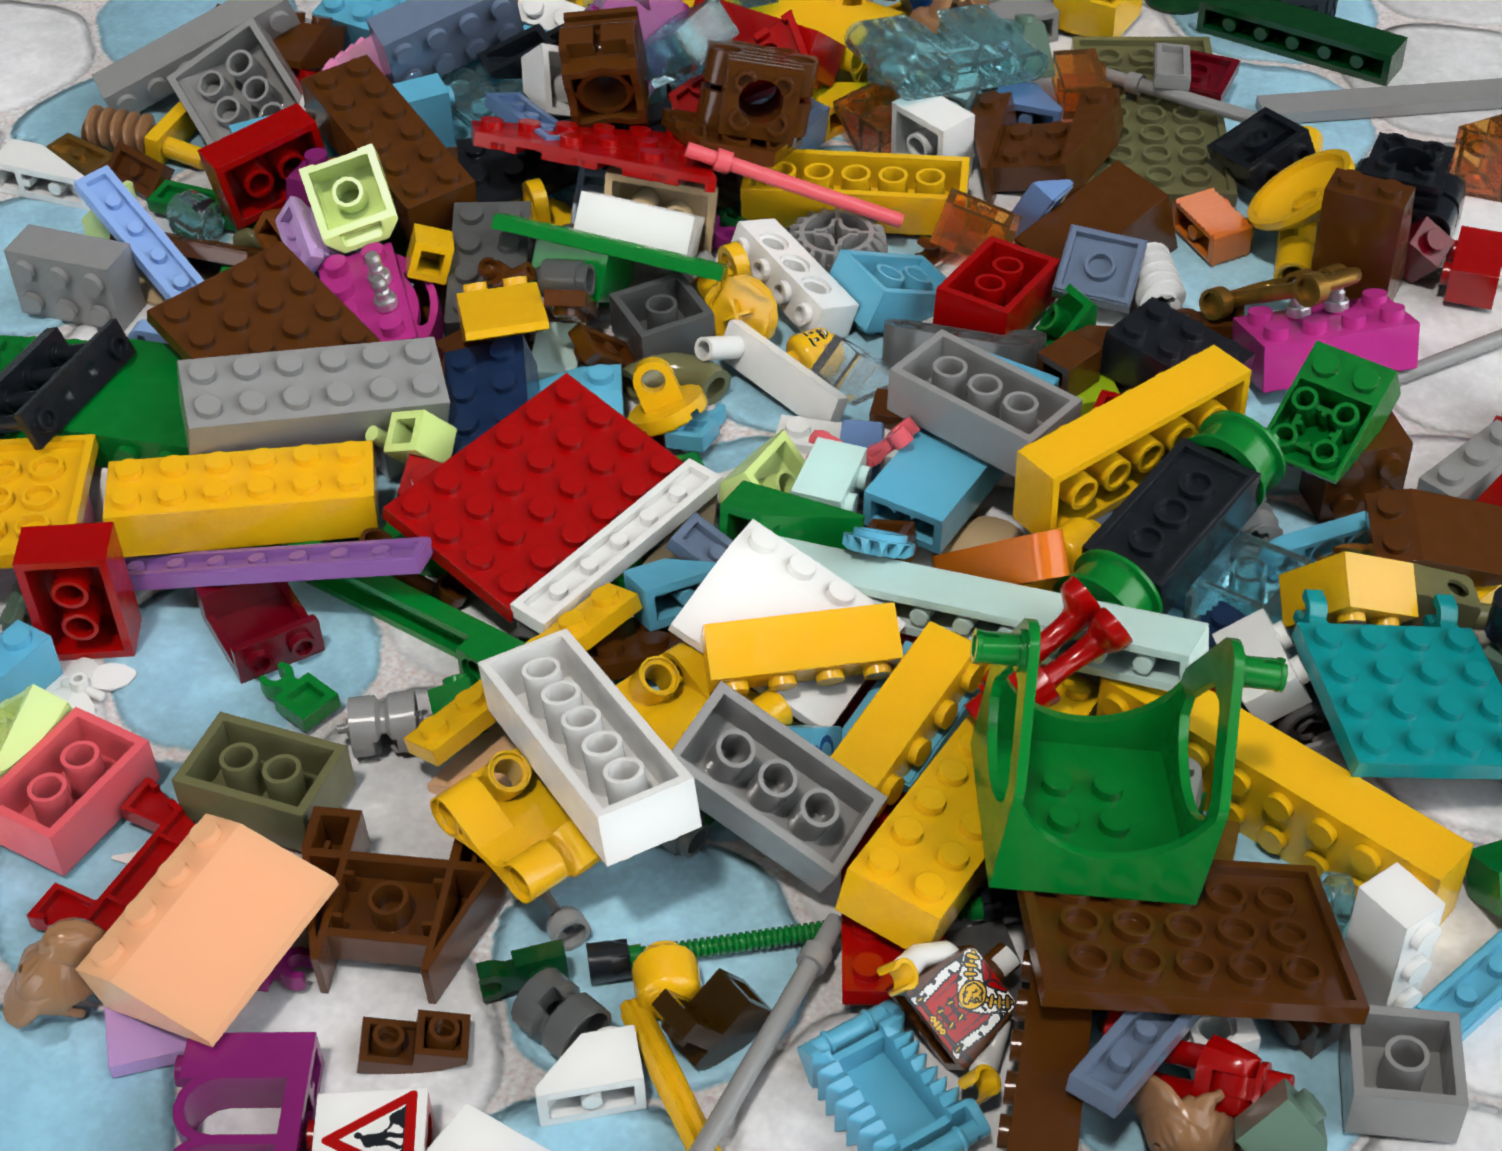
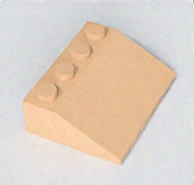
[75,813,339,1047]

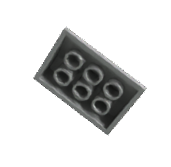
[166,16,303,145]

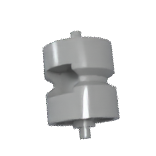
[337,690,432,758]

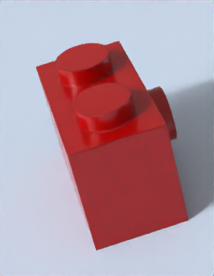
[1439,225,1502,310]

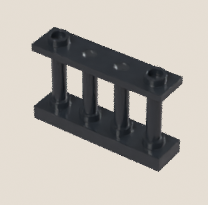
[0,318,136,450]

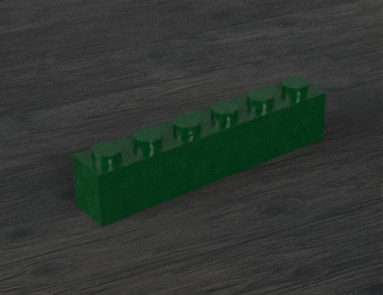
[1196,0,1408,86]

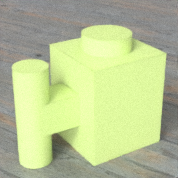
[365,409,457,464]

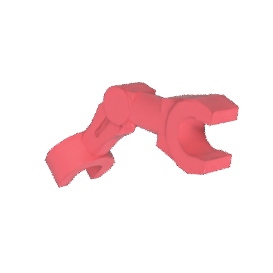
[806,416,920,468]

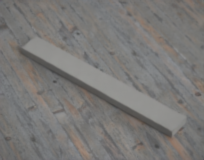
[1255,78,1502,123]

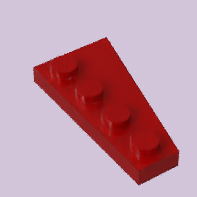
[668,9,817,123]

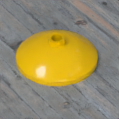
[1247,149,1355,232]

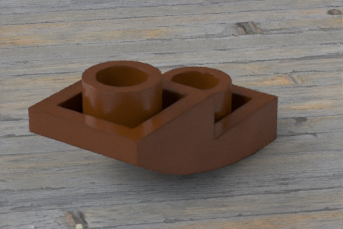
[357,1009,471,1074]

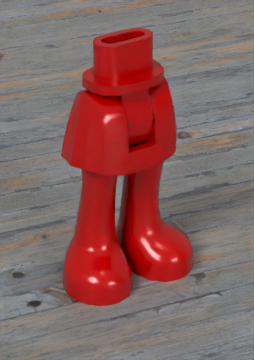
[964,576,1133,720]
[1103,1010,1295,1120]

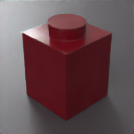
[1404,216,1455,284]

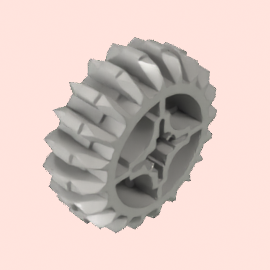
[789,207,888,273]

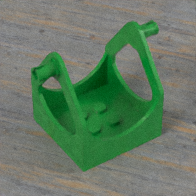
[970,618,1288,905]

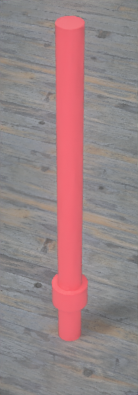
[684,142,904,228]

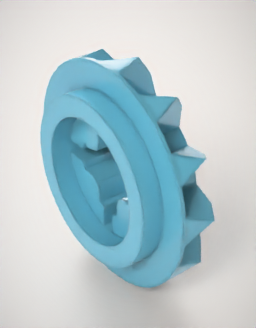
[842,527,916,559]

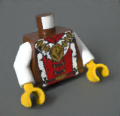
[877,940,1020,1105]

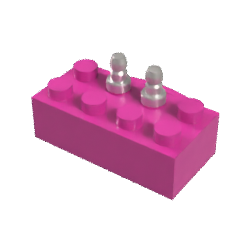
[318,242,444,342]
[1233,273,1420,393]

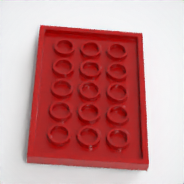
[383,373,684,623]

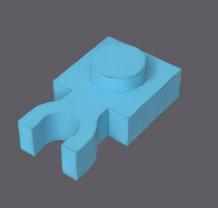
[664,404,727,453]

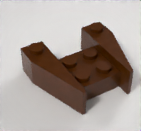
[971,86,1124,204]
[301,806,508,1004]

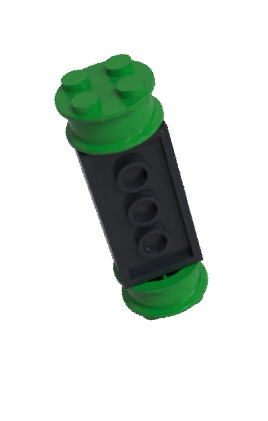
[1052,410,1286,614]

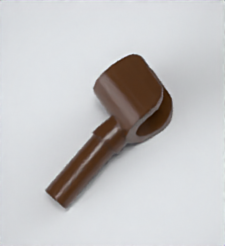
[915,236,969,265]

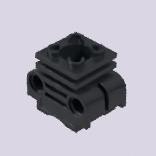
[1355,132,1466,238]

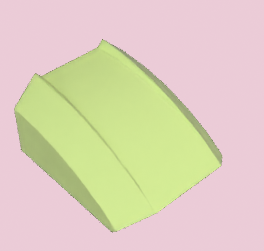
[299,144,398,253]
[718,429,805,503]
[0,684,73,779]

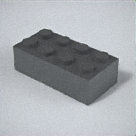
[444,201,535,342]

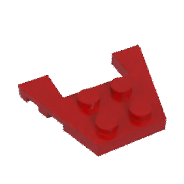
[26,777,195,931]

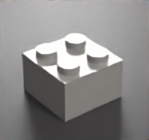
[1339,1005,1469,1143]

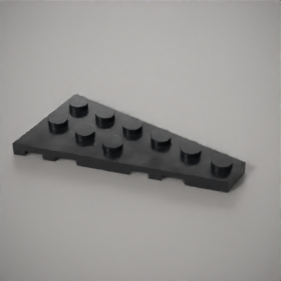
[456,101,672,202]

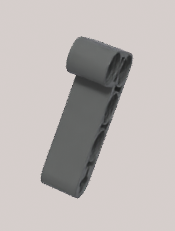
[881,319,1047,369]

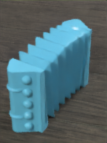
[797,999,991,1151]

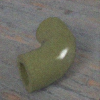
[621,352,731,405]

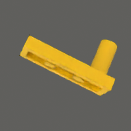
[144,101,204,170]

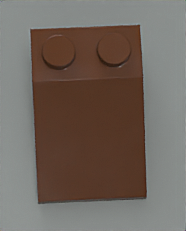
[1365,488,1502,588]

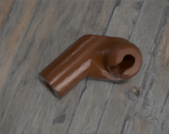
[478,257,536,288]

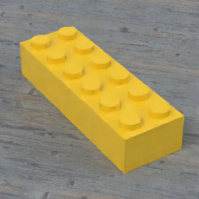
[740,149,970,238]
[1013,345,1252,533]
[103,440,379,557]

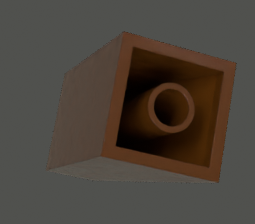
[1014,160,1178,261]
[1311,168,1416,304]

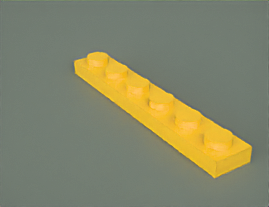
[403,583,643,767]

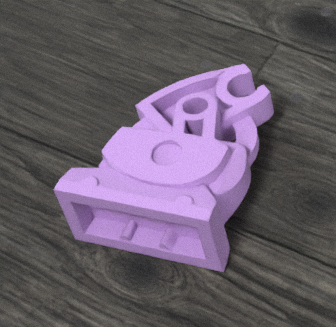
[275,196,363,274]

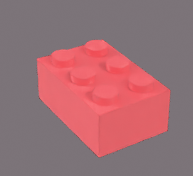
[0,707,160,876]

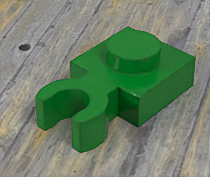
[259,662,341,732]

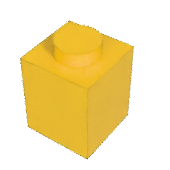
[406,223,455,285]

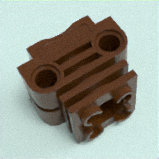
[558,6,650,128]
[696,39,819,145]

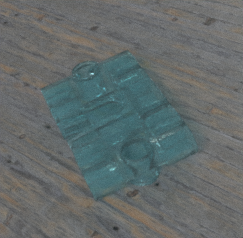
[844,4,1048,101]

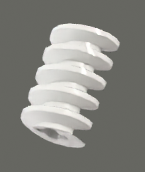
[1134,242,1186,310]

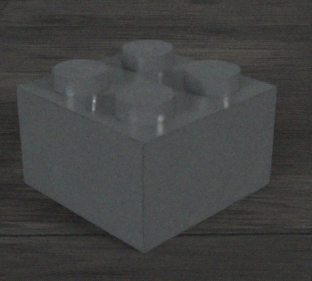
[609,272,715,360]

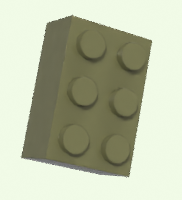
[172,712,356,852]

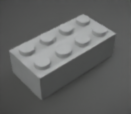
[887,329,1083,477]
[672,681,888,893]

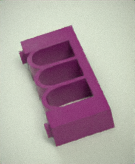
[173,1032,324,1151]

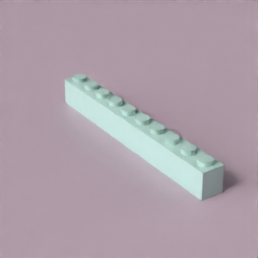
[779,536,1209,691]

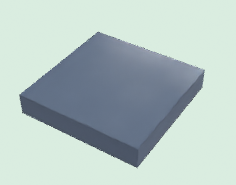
[1051,224,1148,314]

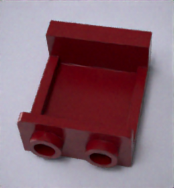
[194,582,325,684]

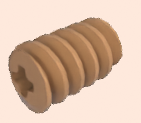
[81,104,156,154]

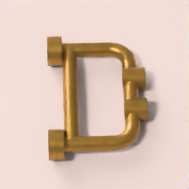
[1199,263,1362,321]

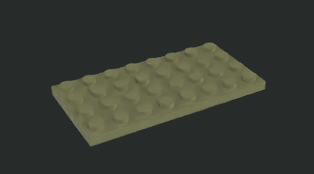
[1071,36,1238,207]

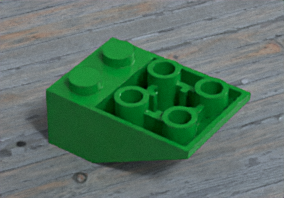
[1267,341,1401,484]
[719,480,865,551]

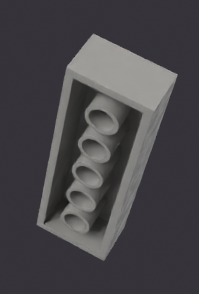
[177,337,450,455]

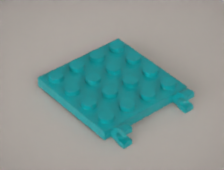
[1291,589,1502,780]

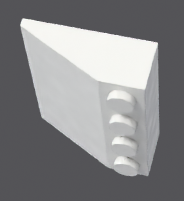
[668,519,907,726]

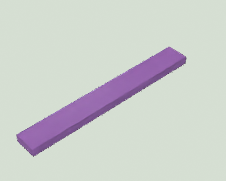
[124,537,433,591]

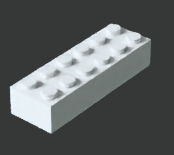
[477,628,702,867]

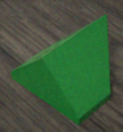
[1035,283,1098,346]

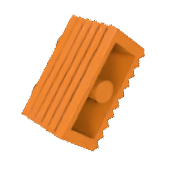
[1172,187,1254,267]

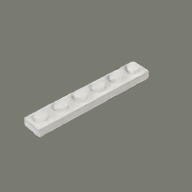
[510,458,723,634]

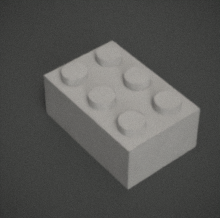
[4,224,146,331]

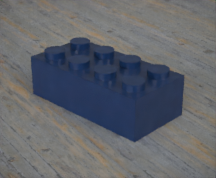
[444,333,540,457]

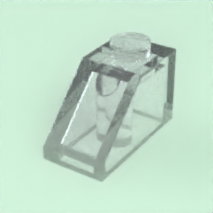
[810,334,891,406]

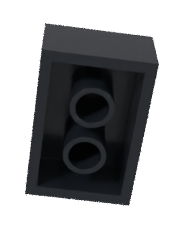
[1100,297,1255,389]

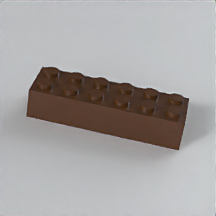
[301,54,477,241]

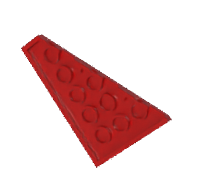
[470,116,717,193]

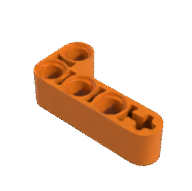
[932,529,1070,585]

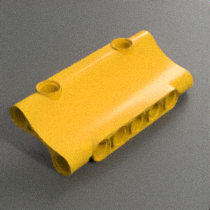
[430,641,793,904]

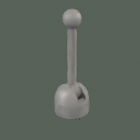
[541,890,591,951]

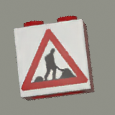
[306,1088,435,1151]

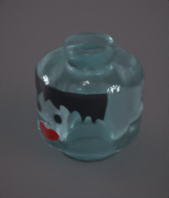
[166,189,225,240]

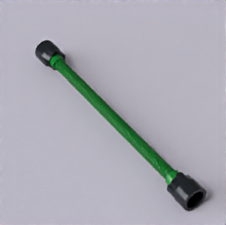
[586,887,1023,985]

